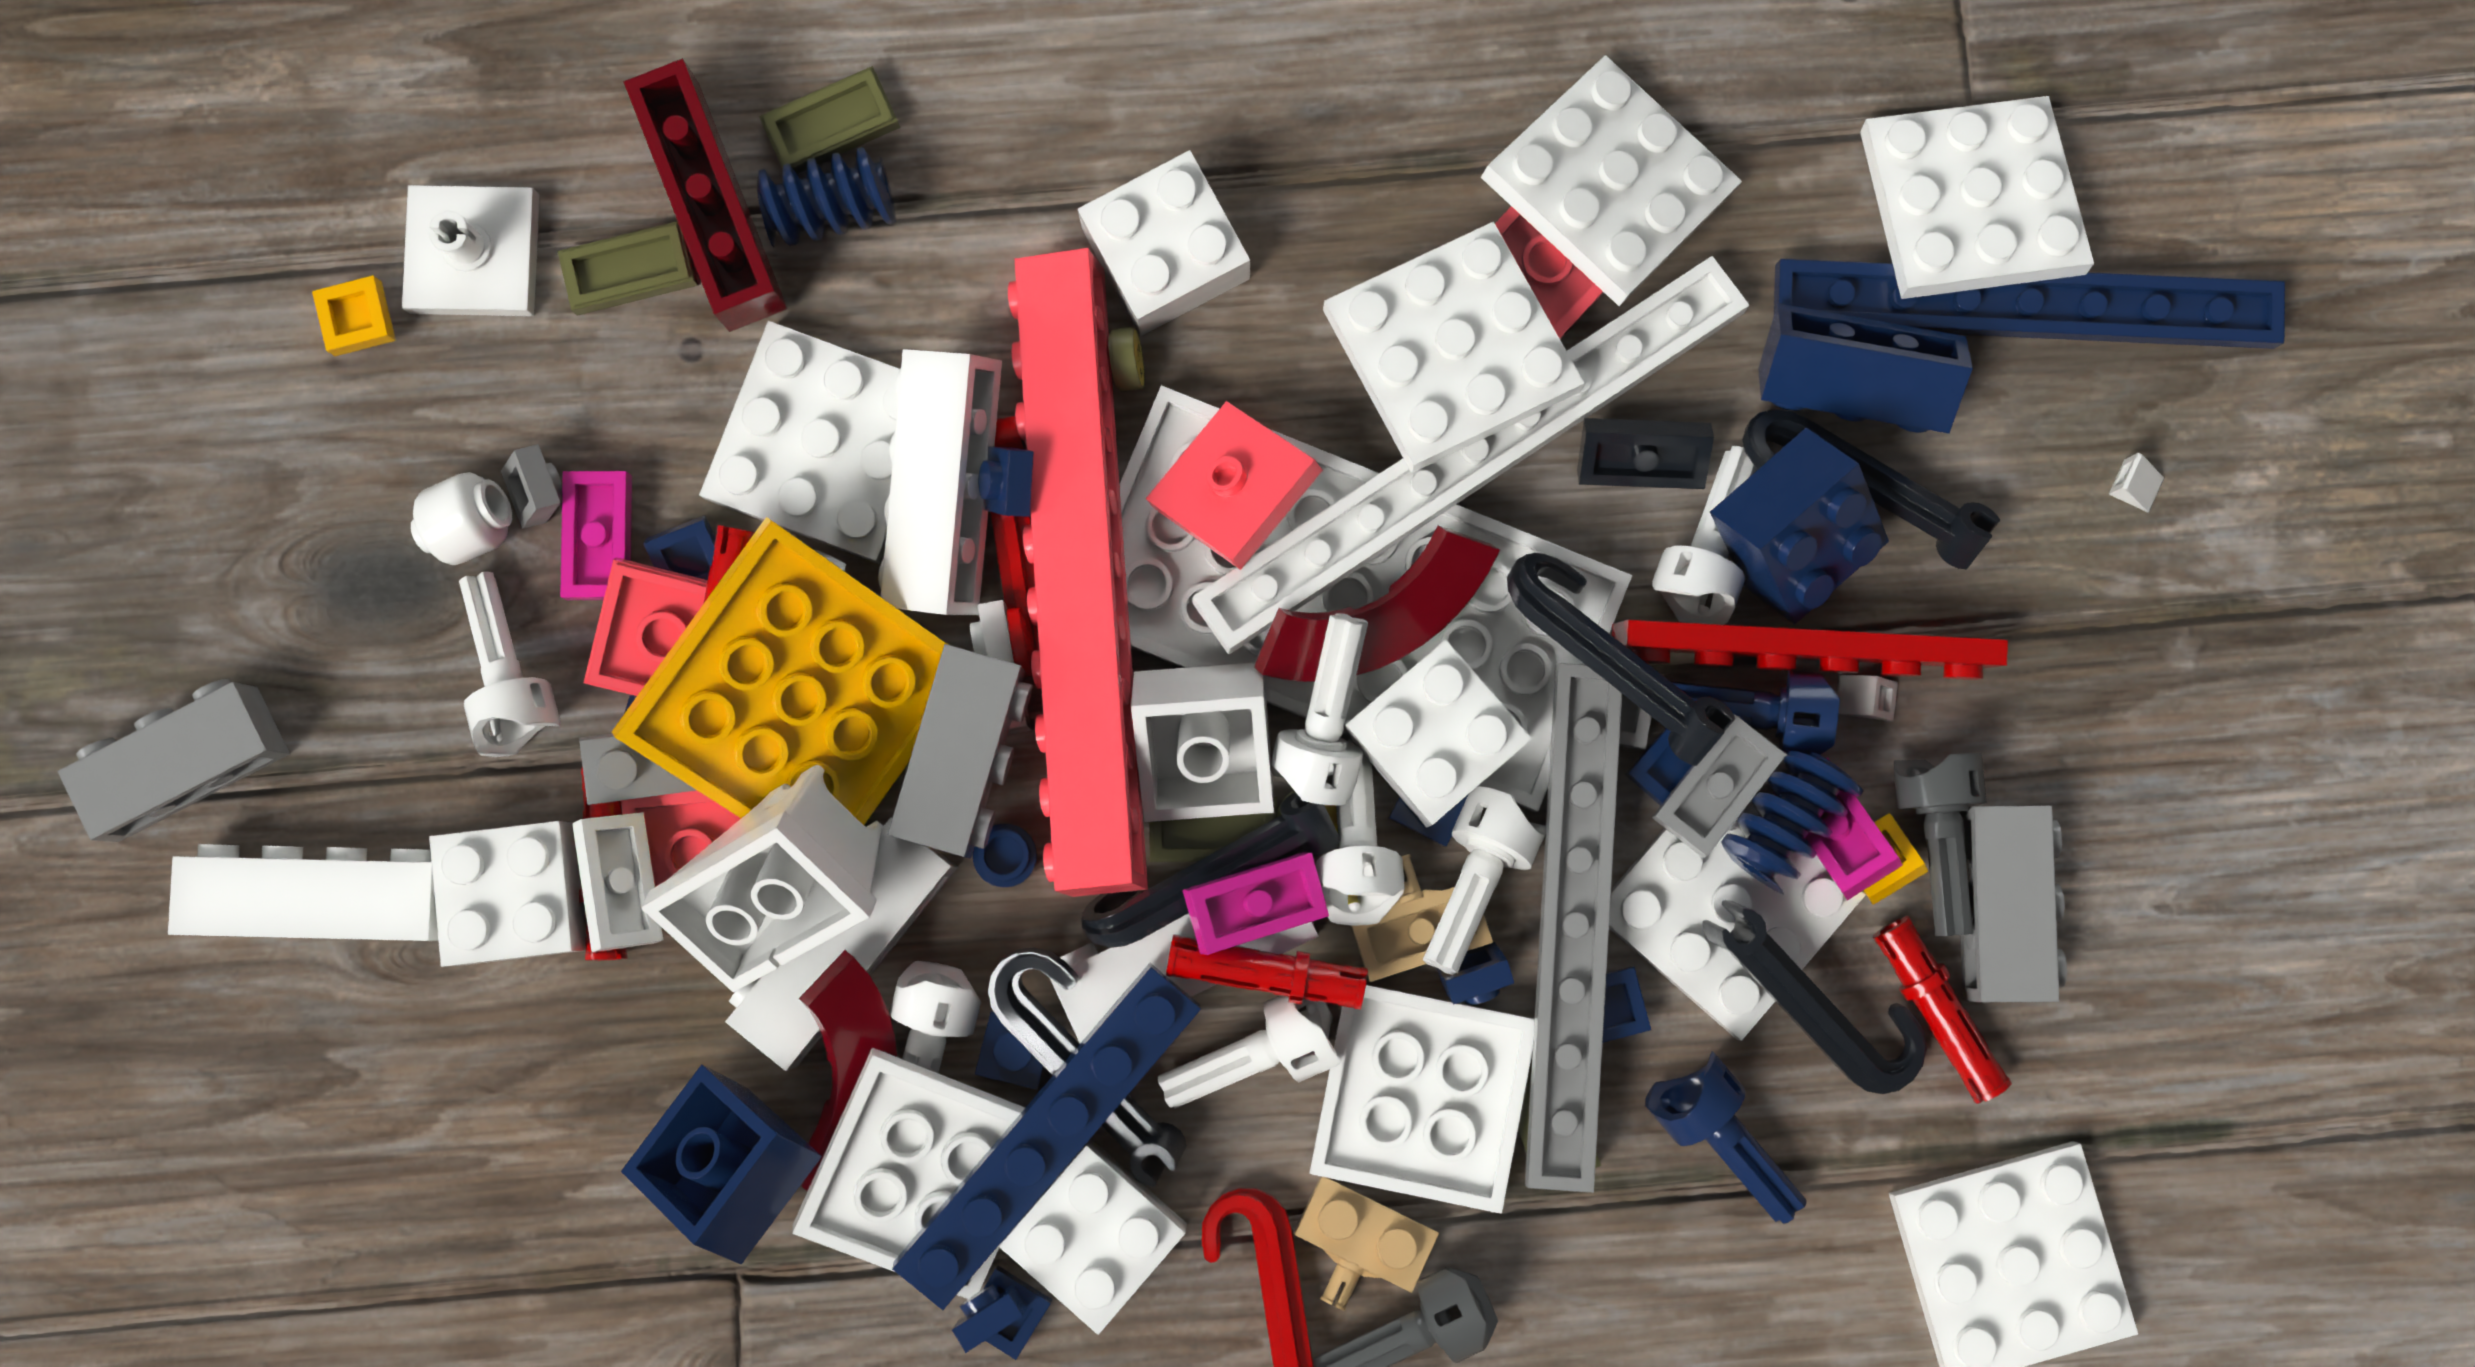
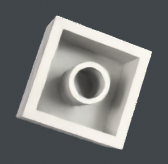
[1078,150,1250,337]
[1344,639,1532,828]
[1131,662,1274,822]
[429,821,586,967]
[999,1139,1187,1335]

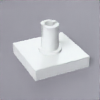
[402,185,540,316]

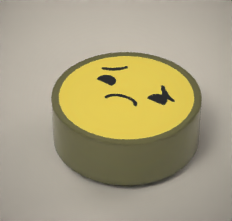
[1108,326,1145,392]

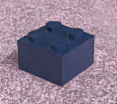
[1710,428,1889,625]
[621,1064,822,1264]

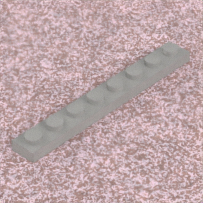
[1525,663,1622,1193]

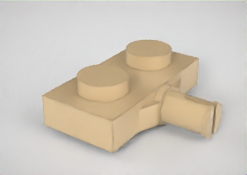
[1351,854,1493,982]
[1293,1176,1439,1311]

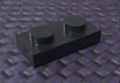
[1577,418,1714,489]

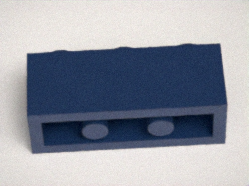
[1758,303,1973,433]

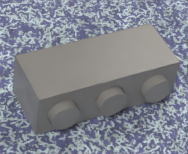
[888,644,1033,859]
[57,679,290,842]
[1960,806,2067,1002]

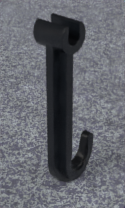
[1742,410,2000,570]
[1507,553,1735,766]
[1081,792,1341,948]
[1702,900,1927,1094]
[988,947,1187,1187]

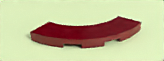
[1254,525,1500,682]
[799,950,897,1191]

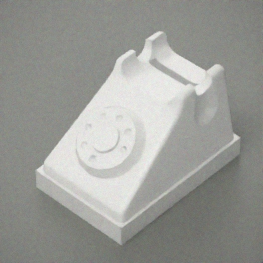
[641,765,882,992]

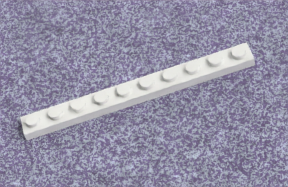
[1192,256,1749,655]

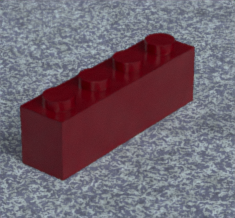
[623,58,788,332]

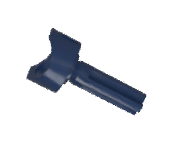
[1670,670,1840,755]
[1645,1051,1807,1224]

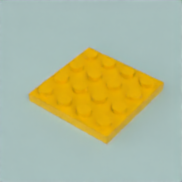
[612,517,948,825]

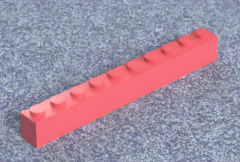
[1008,248,1148,897]

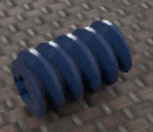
[757,147,896,247]
[1721,751,1864,895]

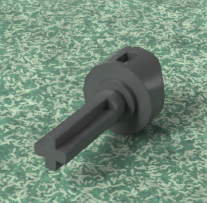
[1894,753,1987,936]
[1313,1267,1498,1367]

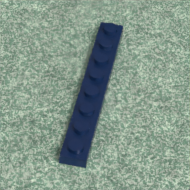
[1774,259,2285,349]

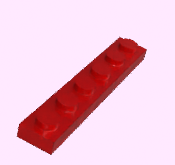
[1612,620,2008,680]

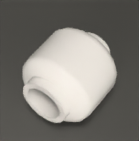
[411,472,512,565]

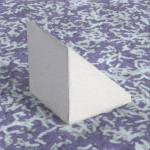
[2109,453,2164,513]
[1836,675,1898,721]

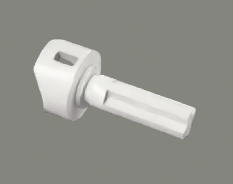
[1652,446,1758,625]
[459,572,561,757]
[1271,613,1368,805]
[1316,738,1405,926]
[1423,786,1546,975]
[889,961,981,1073]
[1158,995,1341,1108]

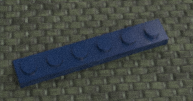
[892,963,1201,1310]

